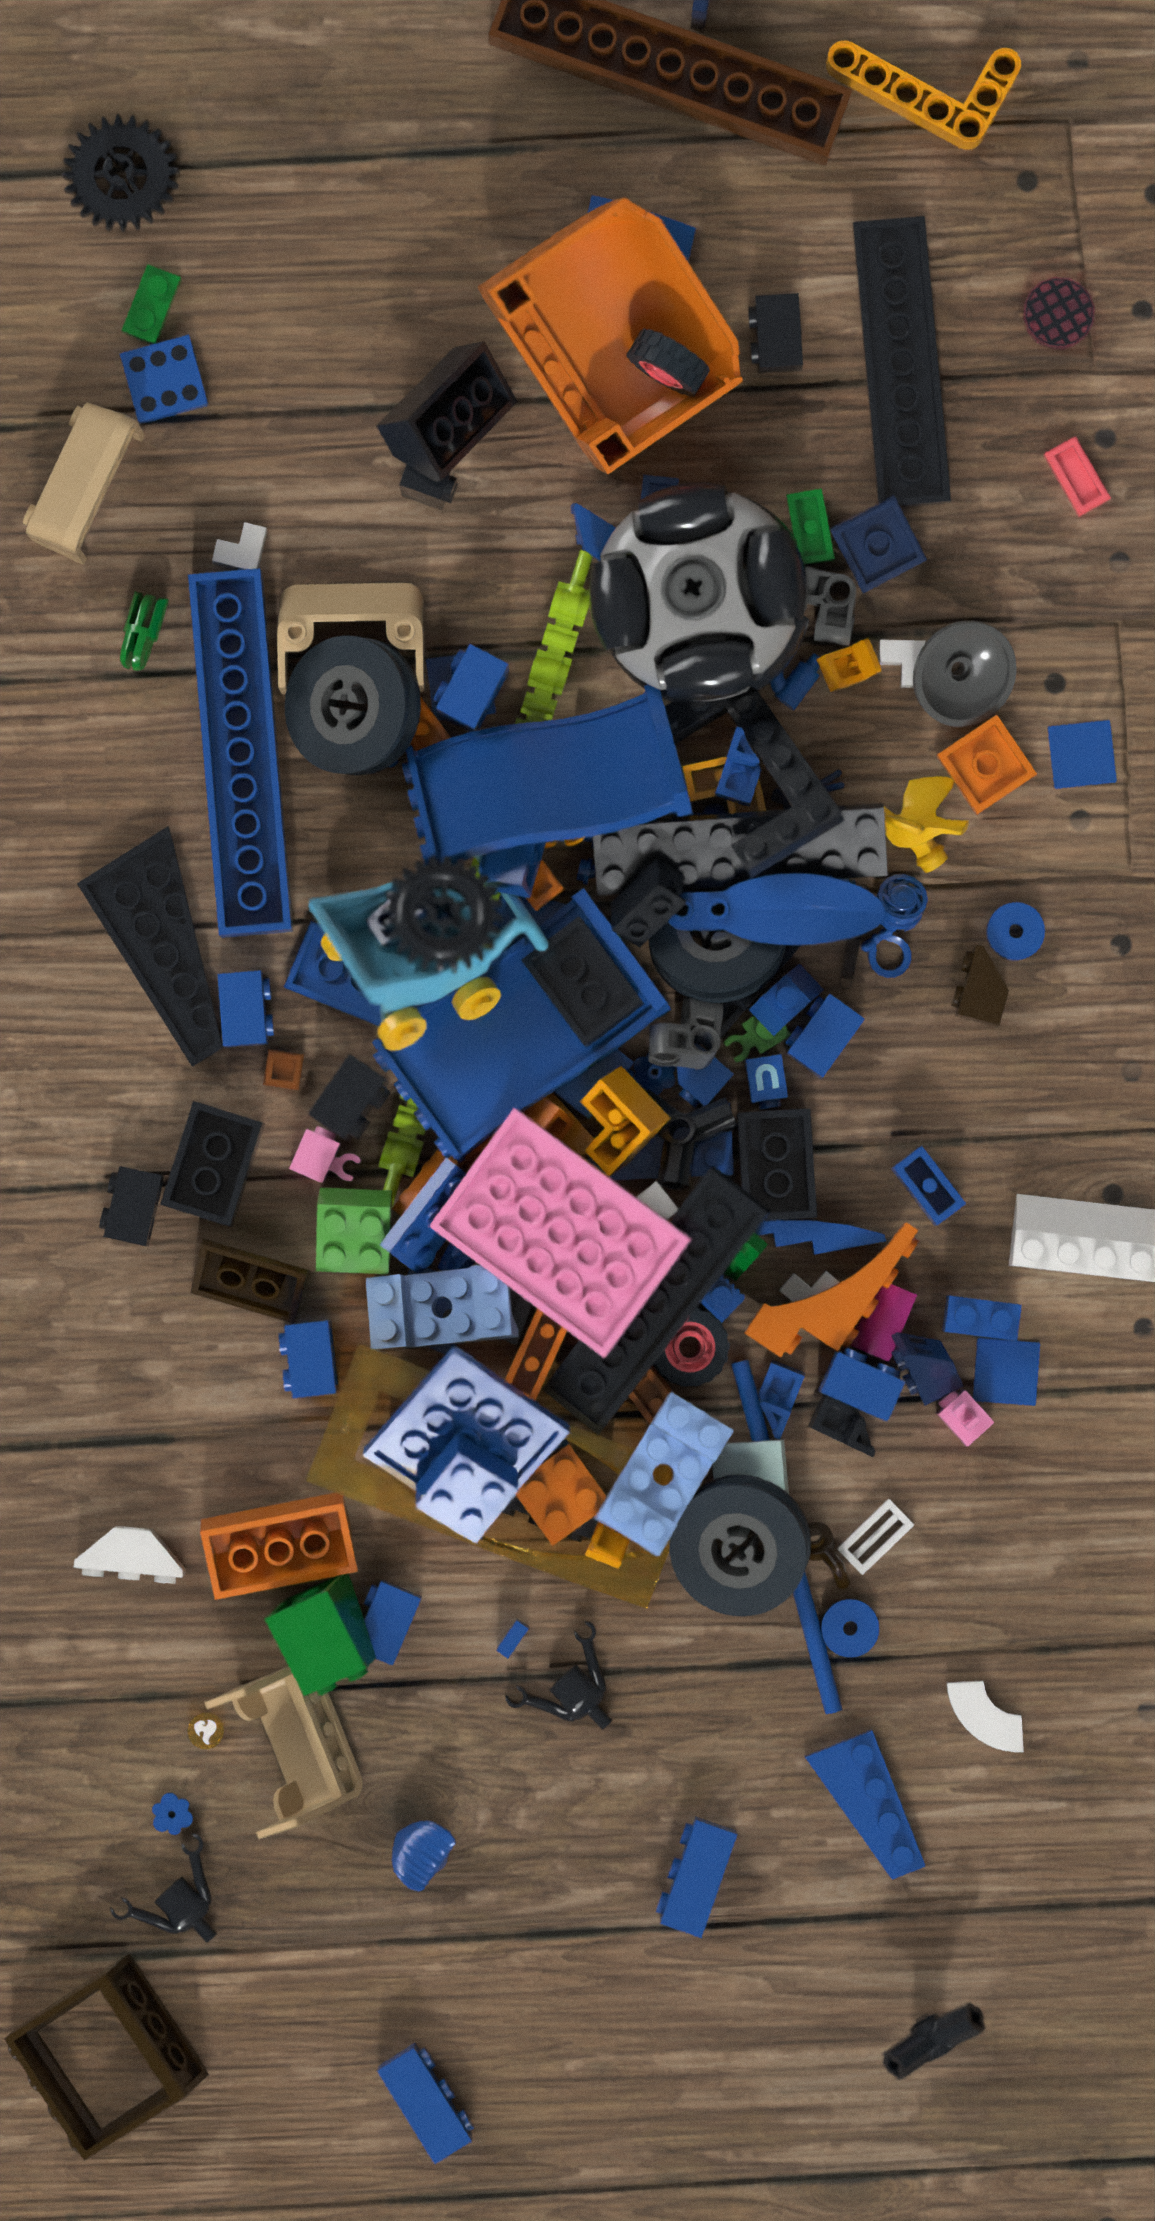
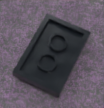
[521,916,645,1048]

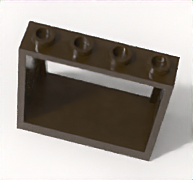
[4,1953,209,2161]

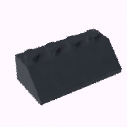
[376,341,518,482]

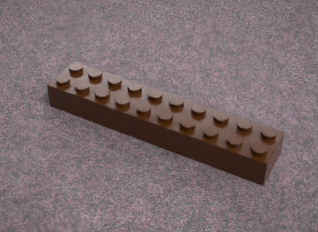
[488,0,852,166]

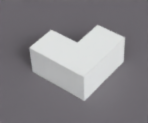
[212,522,267,570]
[878,640,925,688]
[779,1271,840,1302]

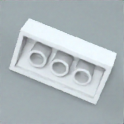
[1009,1194,1155,1282]

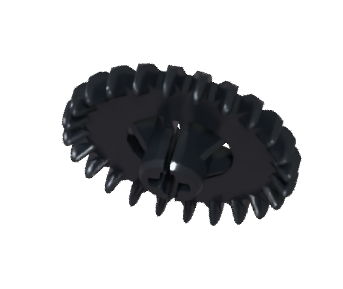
[61,114,180,233]
[382,855,504,974]

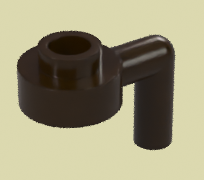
[808,1522,850,1589]

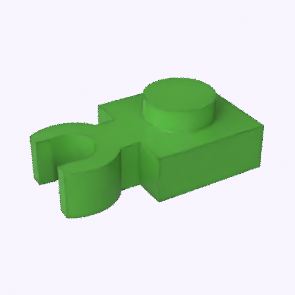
[723,1016,791,1063]

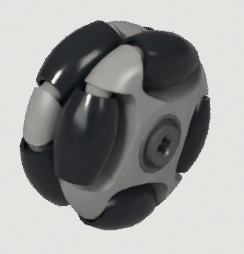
[589,482,809,704]

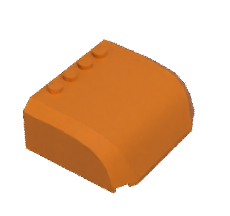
[478,197,743,474]

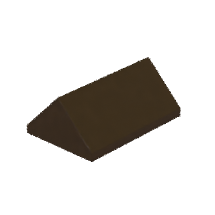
[190,1239,310,1324]

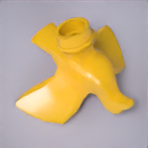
[884,776,969,873]

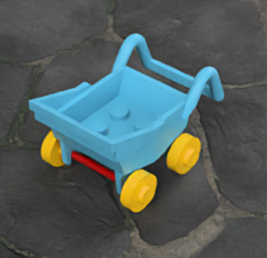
[309,853,549,1051]

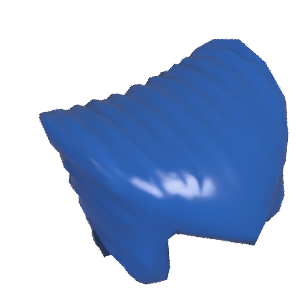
[392,1820,456,1891]

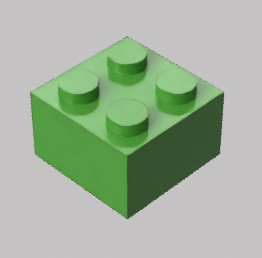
[316,1188,392,1274]

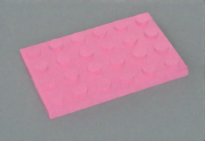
[429,1108,692,1358]

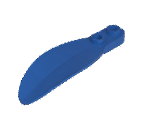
[668,874,885,945]

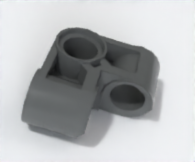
[804,566,857,646]
[649,997,723,1069]

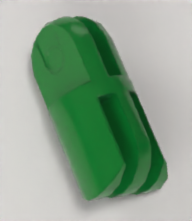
[120,591,169,671]

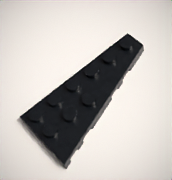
[77,826,223,1067]

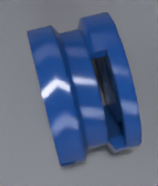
[876,874,928,932]

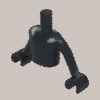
[505,1621,612,1730]
[110,1833,217,1943]

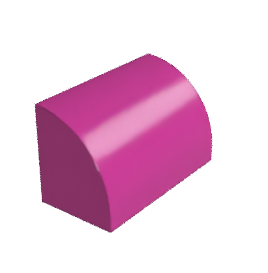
[850,1284,917,1362]

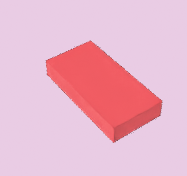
[1043,436,1111,517]

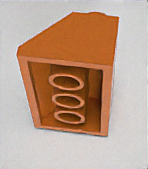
[200,1491,358,1600]

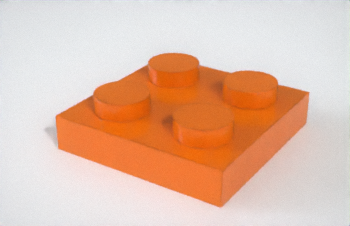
[936,715,1037,816]
[515,1444,607,1546]

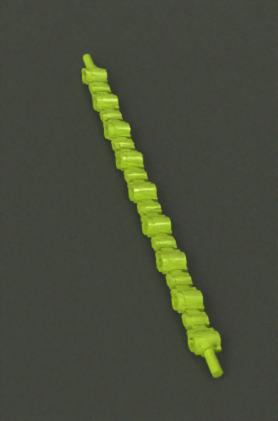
[378,550,593,1207]

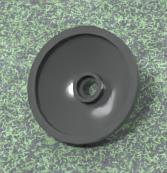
[913,620,1017,727]

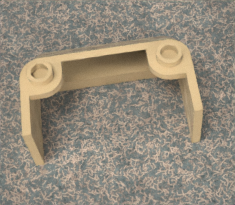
[23,402,145,565]
[277,583,425,694]
[204,1667,363,1839]

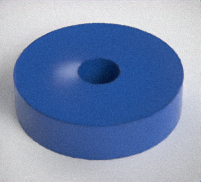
[986,902,1045,961]
[821,1598,879,1658]

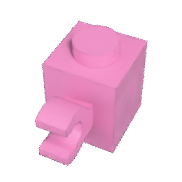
[289,1126,361,1184]
[936,1389,995,1447]

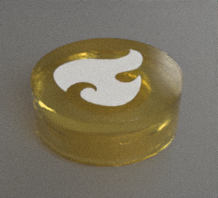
[187,1712,225,1749]

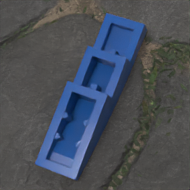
[755,1220,886,1255]

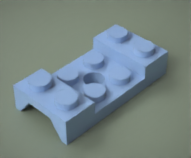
[366,1265,519,1352]
[594,1392,734,1556]

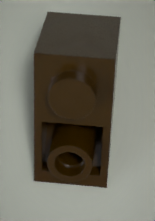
[951,944,1009,1027]

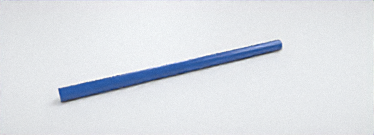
[731,1359,843,1714]

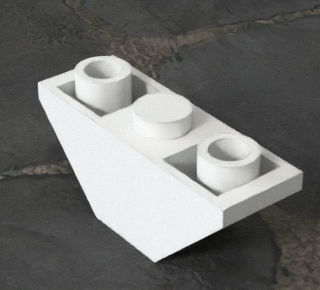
[74,1526,186,1584]

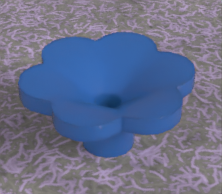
[634,1053,676,1095]

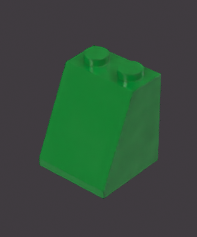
[265,1574,376,1696]

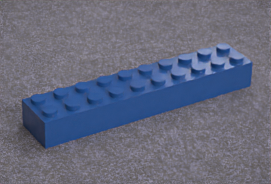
[188,568,294,938]

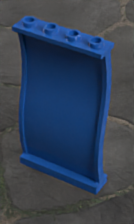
[402,685,692,866]
[372,888,672,1163]

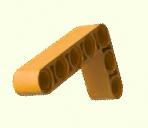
[826,40,1021,150]

